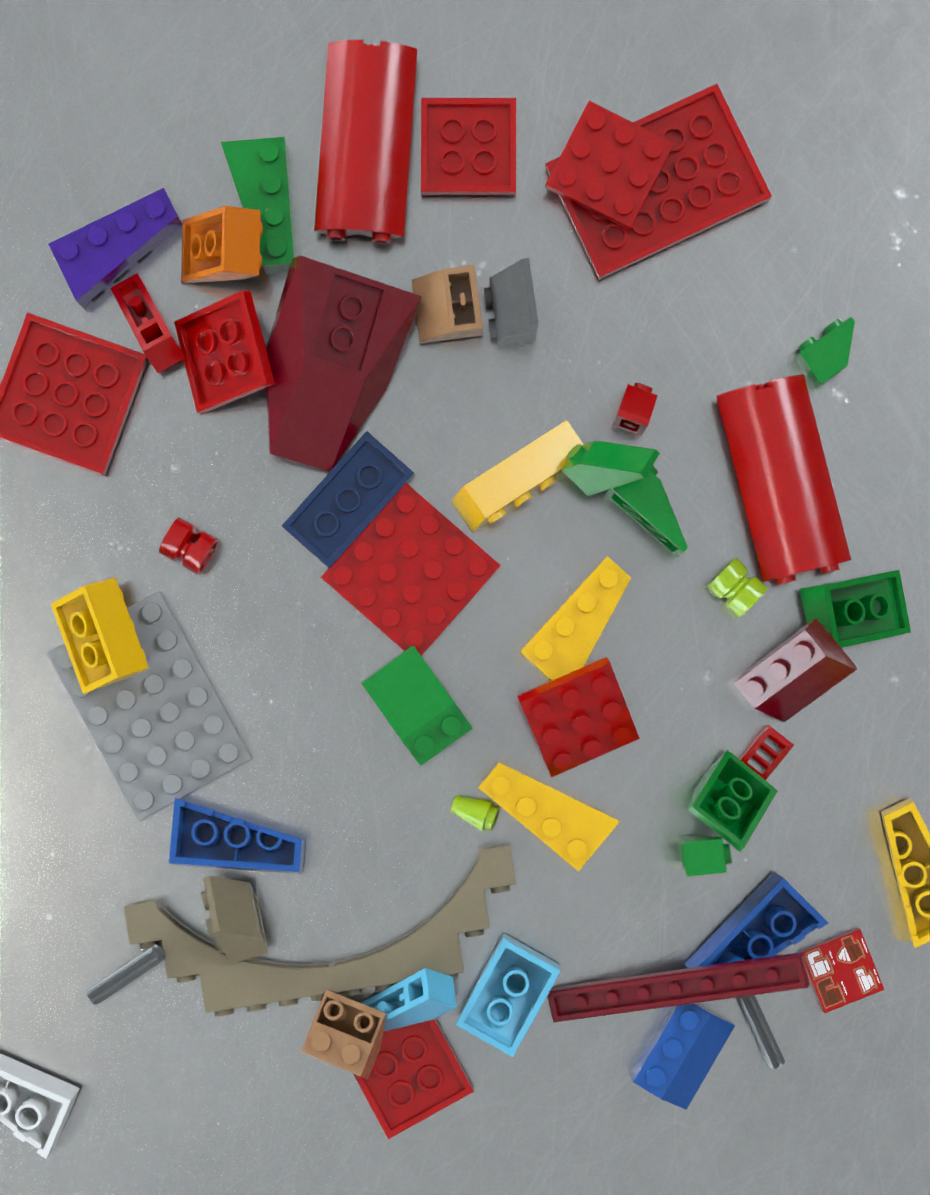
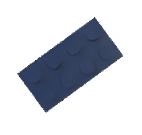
[282,431,415,569]

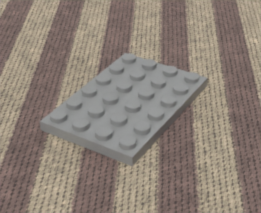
[46,591,252,822]

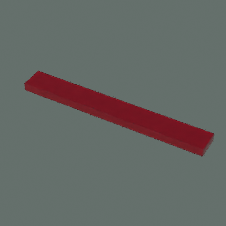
[547,952,810,1023]

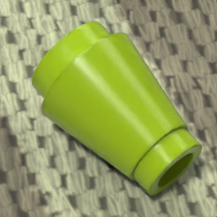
[450,795,500,832]

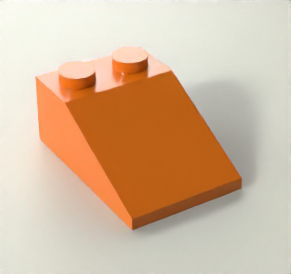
[181,205,263,283]

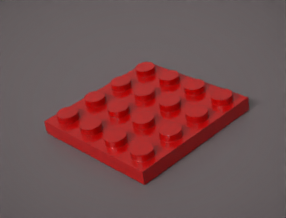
[0,312,148,476]
[320,483,501,656]

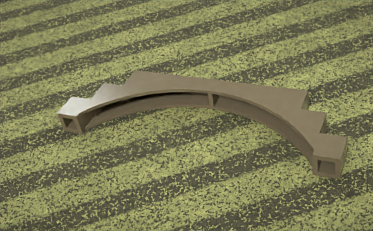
[124,843,516,1017]

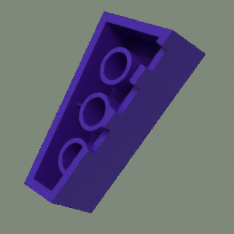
[48,188,182,308]

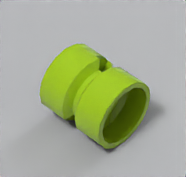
[706,557,768,618]

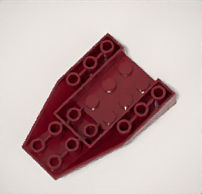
[266,255,421,472]

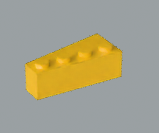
[451,420,583,532]
[519,556,631,681]
[478,761,620,872]
[881,798,930,948]

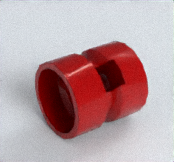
[159,517,219,575]

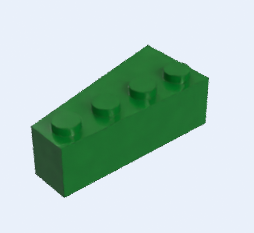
[221,137,297,274]

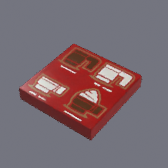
[799,928,885,1014]

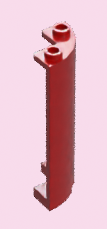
[314,40,418,244]
[716,374,851,585]

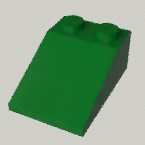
[606,466,688,557]
[800,570,911,648]
[361,645,473,766]
[688,749,778,852]

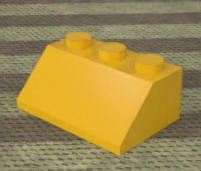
[51,577,149,694]

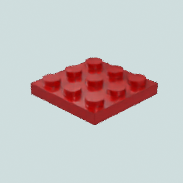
[421,98,516,195]
[545,101,674,230]
[174,290,275,413]
[517,657,640,777]
[353,1019,474,1139]

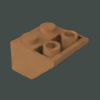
[412,265,483,344]
[301,990,387,1079]

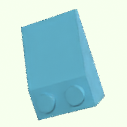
[455,933,561,1057]

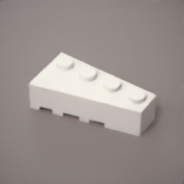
[0,1053,80,1159]

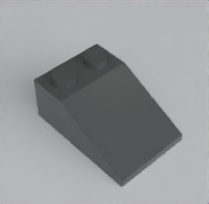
[484,258,539,346]

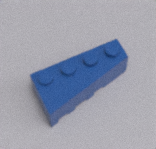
[168,798,305,874]
[685,872,829,968]

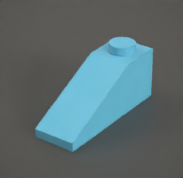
[361,968,457,1031]

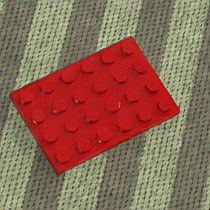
[545,84,772,280]

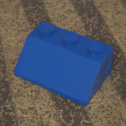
[630,1003,735,1110]

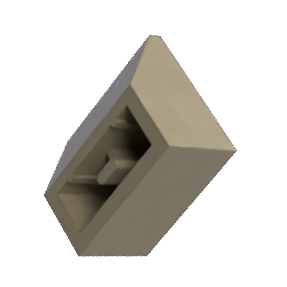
[201,876,269,964]

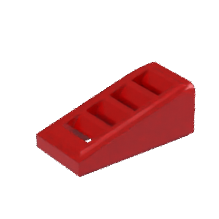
[740,725,794,781]

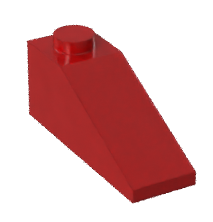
[110,273,185,373]

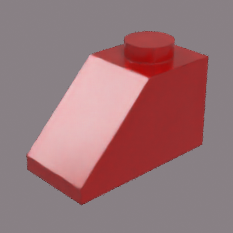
[612,383,658,435]

